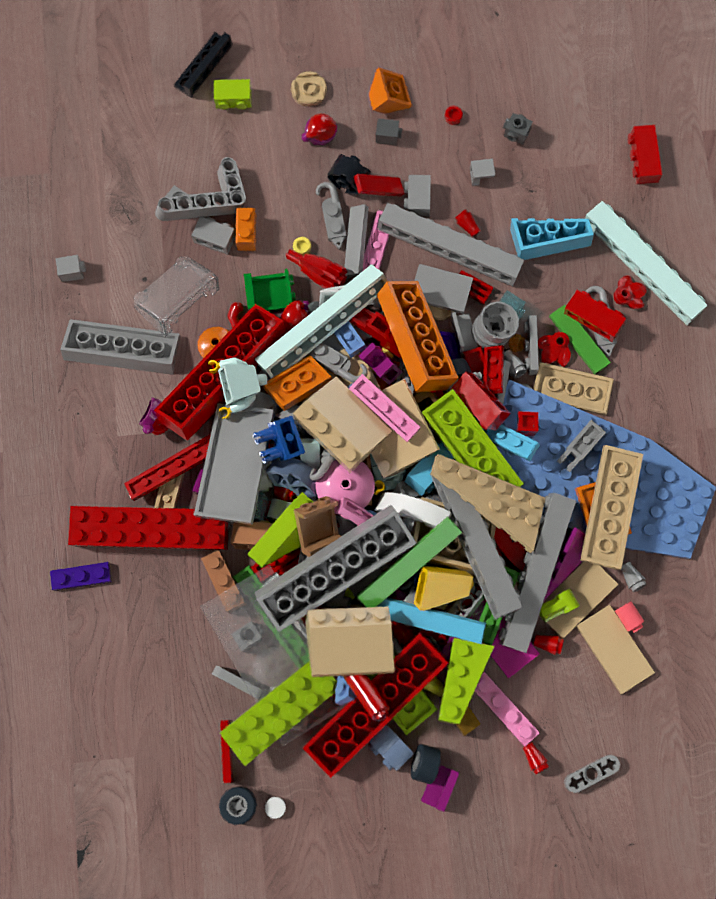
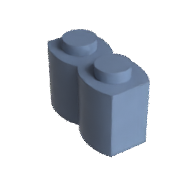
[368,725,414,771]

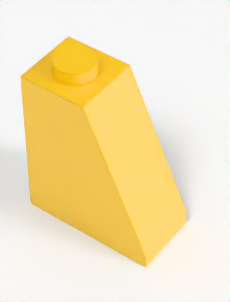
[413,566,474,611]

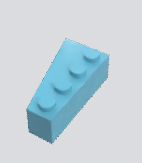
[510,218,594,260]
[404,440,455,496]

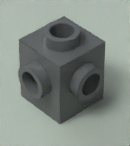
[503,113,533,145]

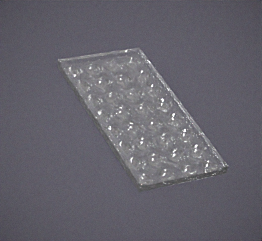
[200,565,347,747]

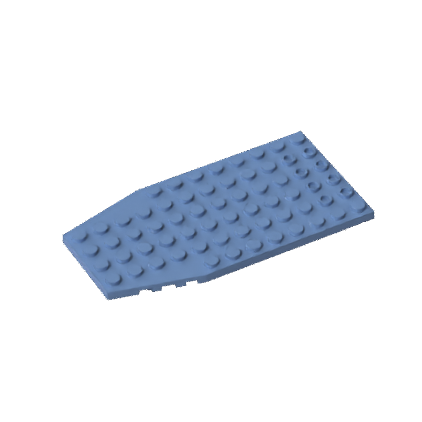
[494,380,716,559]

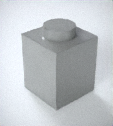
[56,255,86,282]

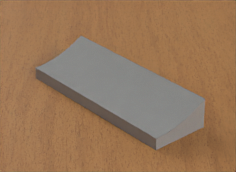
[60,319,180,375]

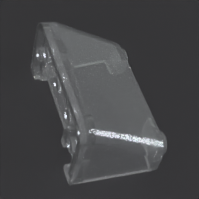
[134,256,219,337]

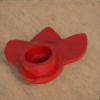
[614,275,647,309]
[538,332,571,367]

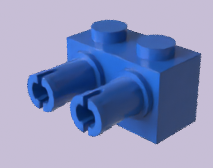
[253,415,305,464]

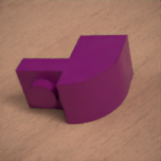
[359,343,403,385]

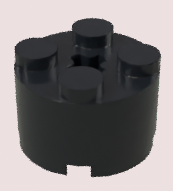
[327,154,371,196]

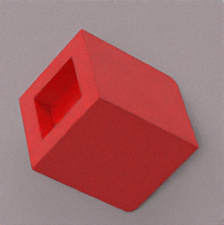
[516,411,538,436]

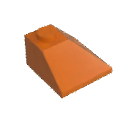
[369,68,412,114]

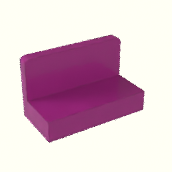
[421,765,459,812]

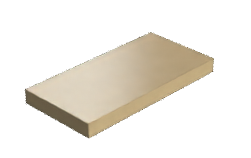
[533,362,614,416]
[539,562,618,639]
[576,605,655,694]

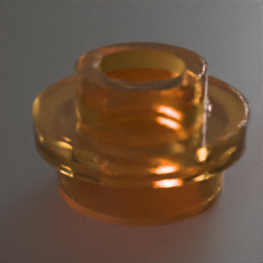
[508,333,525,353]

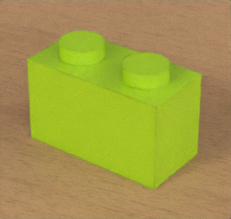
[214,79,252,110]

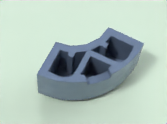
[266,458,317,497]

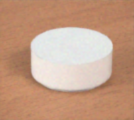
[265,797,286,818]

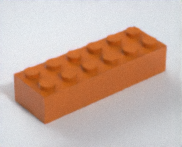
[376,281,458,392]

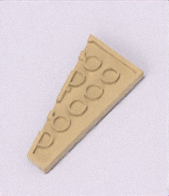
[431,454,545,553]

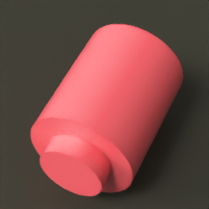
[615,601,645,633]

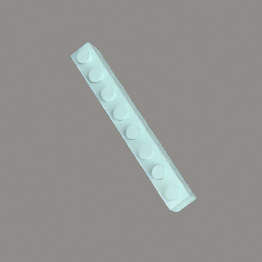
[585,201,707,325]
[255,264,387,379]

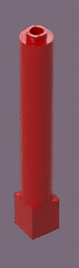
[300,605,389,721]

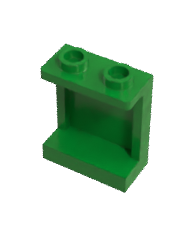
[244,269,296,312]

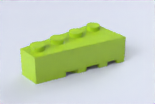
[438,638,494,724]

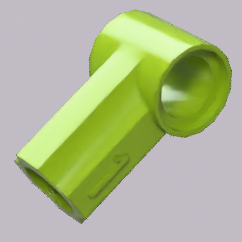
[539,589,580,623]

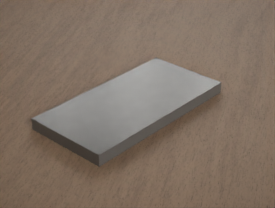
[194,403,275,525]

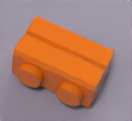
[236,208,257,251]

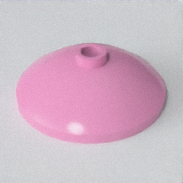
[316,460,375,515]

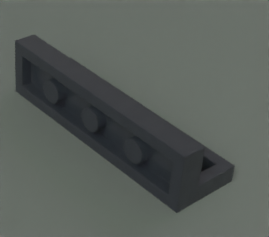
[174,32,232,98]

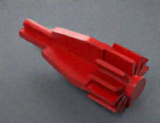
[285,249,348,289]

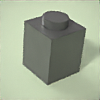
[376,118,402,146]

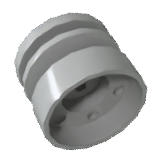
[472,302,519,348]

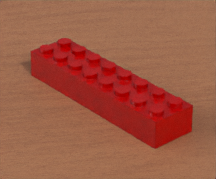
[154,304,287,441]
[68,506,229,550]
[303,632,449,778]

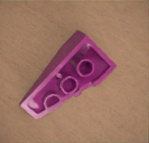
[543,527,585,602]

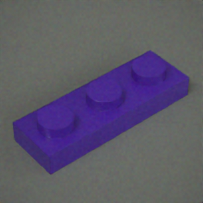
[50,562,112,591]

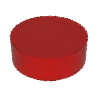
[445,106,463,125]

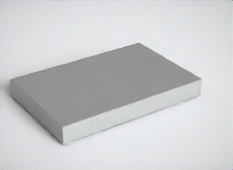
[414,264,473,314]

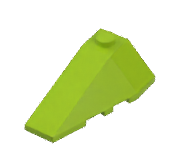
[247,492,313,568]

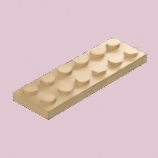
[580,445,643,570]

